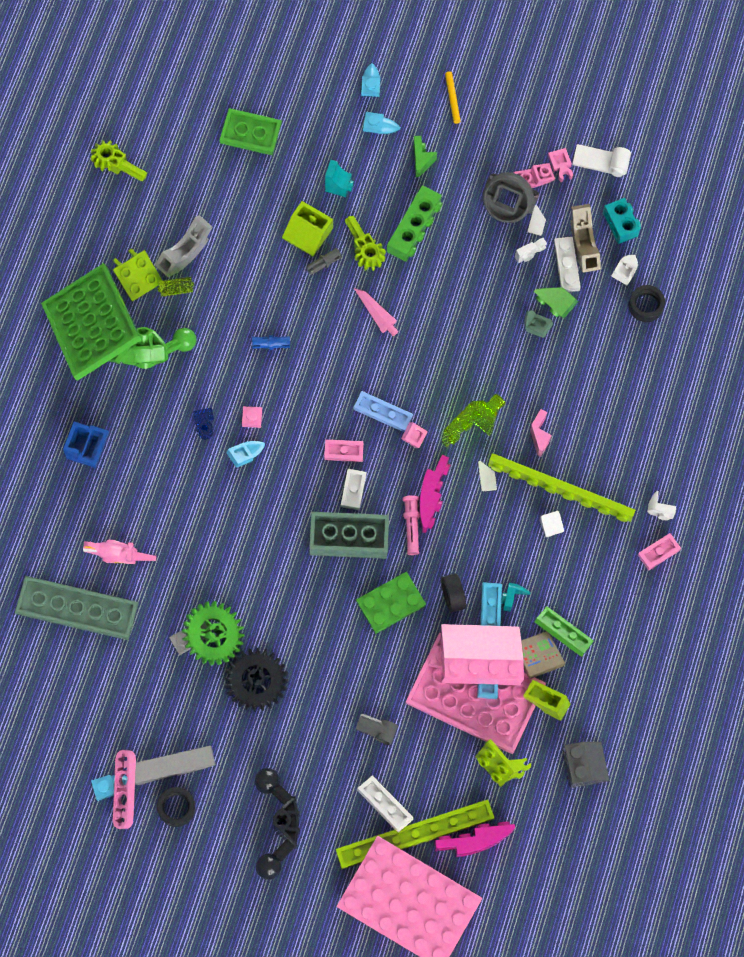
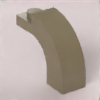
[571,204,601,273]

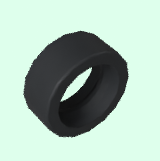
[628,285,665,322]
[441,573,466,613]
[157,787,195,827]

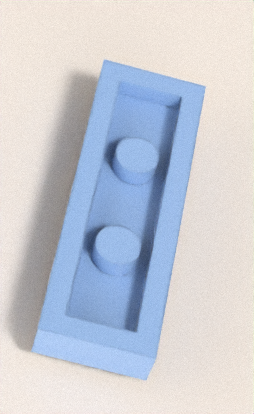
[354,391,413,432]

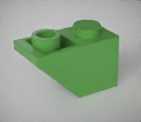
[534,287,579,318]

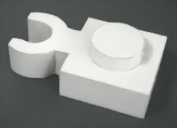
[515,238,547,263]

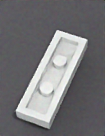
[554,237,580,292]
[358,776,413,833]

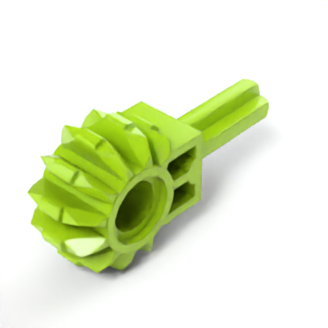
[91,140,147,181]
[345,216,386,271]

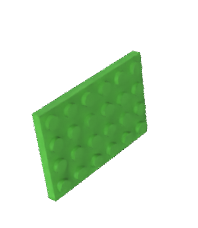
[41,263,142,381]

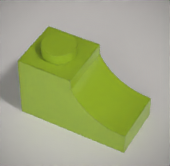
[523,680,571,721]

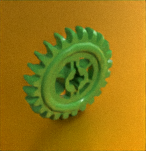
[182,601,245,666]

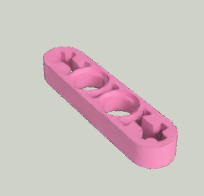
[113,750,136,829]

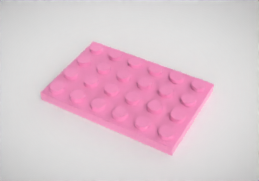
[406,633,546,754]
[336,836,482,957]

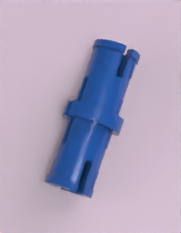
[252,335,290,350]

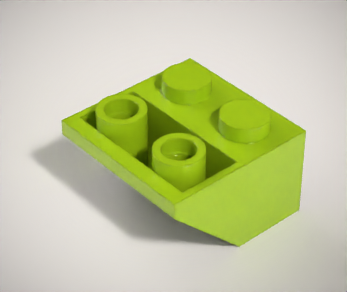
[282,201,333,257]

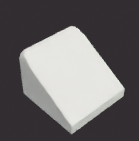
[539,511,564,537]

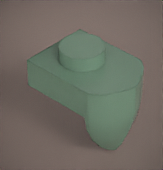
[524,310,553,338]

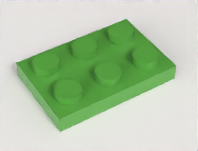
[219,108,282,156]
[356,571,426,634]

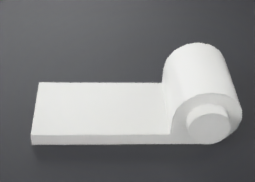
[572,144,631,177]

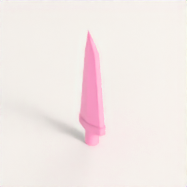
[354,288,398,336]

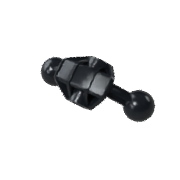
[254,768,300,880]

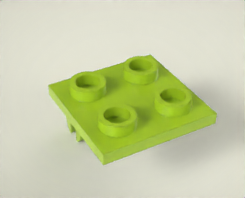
[112,248,163,302]
[475,739,531,787]

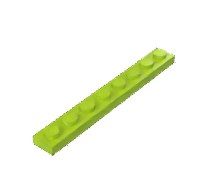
[488,453,636,522]
[336,800,495,869]

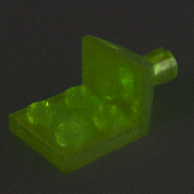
[442,394,505,447]

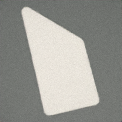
[528,205,546,236]
[478,461,497,491]

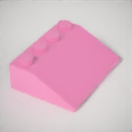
[441,624,524,685]

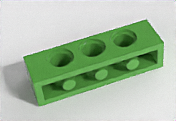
[387,185,443,262]

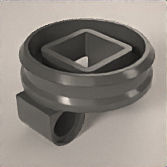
[483,172,540,223]

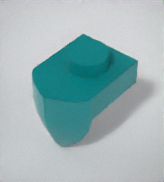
[501,582,531,612]

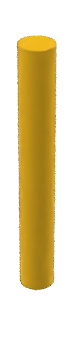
[445,72,461,124]

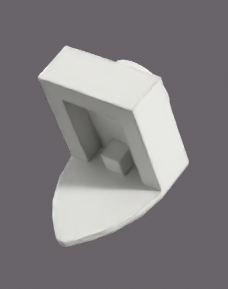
[611,255,638,285]
[647,491,676,520]

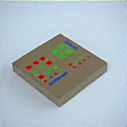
[521,631,565,679]

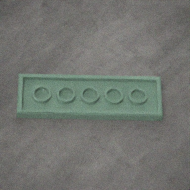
[15,576,139,641]

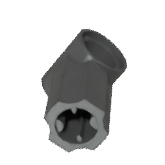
[356,714,398,745]

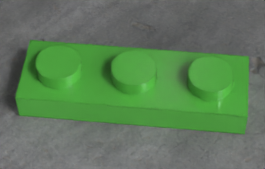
[535,606,594,657]

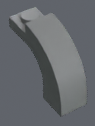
[155,215,213,277]

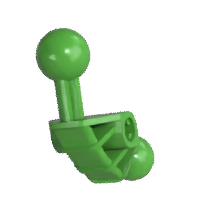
[121,327,197,369]

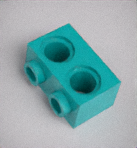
[603,198,641,244]

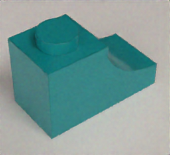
[325,160,354,197]

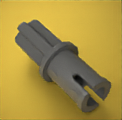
[306,248,342,275]

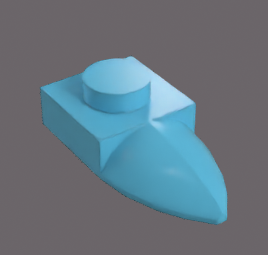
[361,63,380,97]
[363,112,401,134]
[227,441,265,468]
[91,775,128,801]

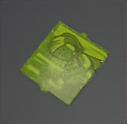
[158,277,194,297]

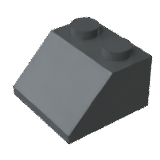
[562,742,610,788]

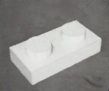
[341,469,367,510]

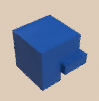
[63,422,109,468]

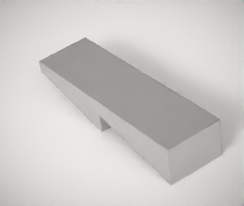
[135,746,216,785]

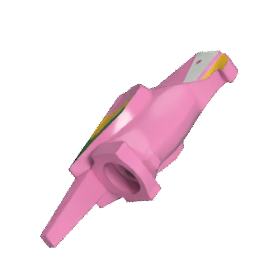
[83,540,156,564]

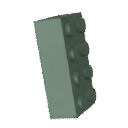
[310,512,389,559]

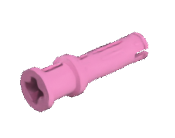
[402,496,420,555]

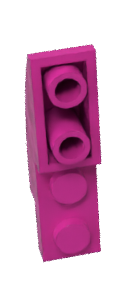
[419,455,451,533]
[435,822,515,857]

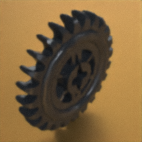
[224,648,289,712]

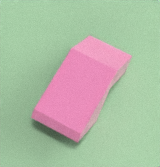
[530,409,552,457]

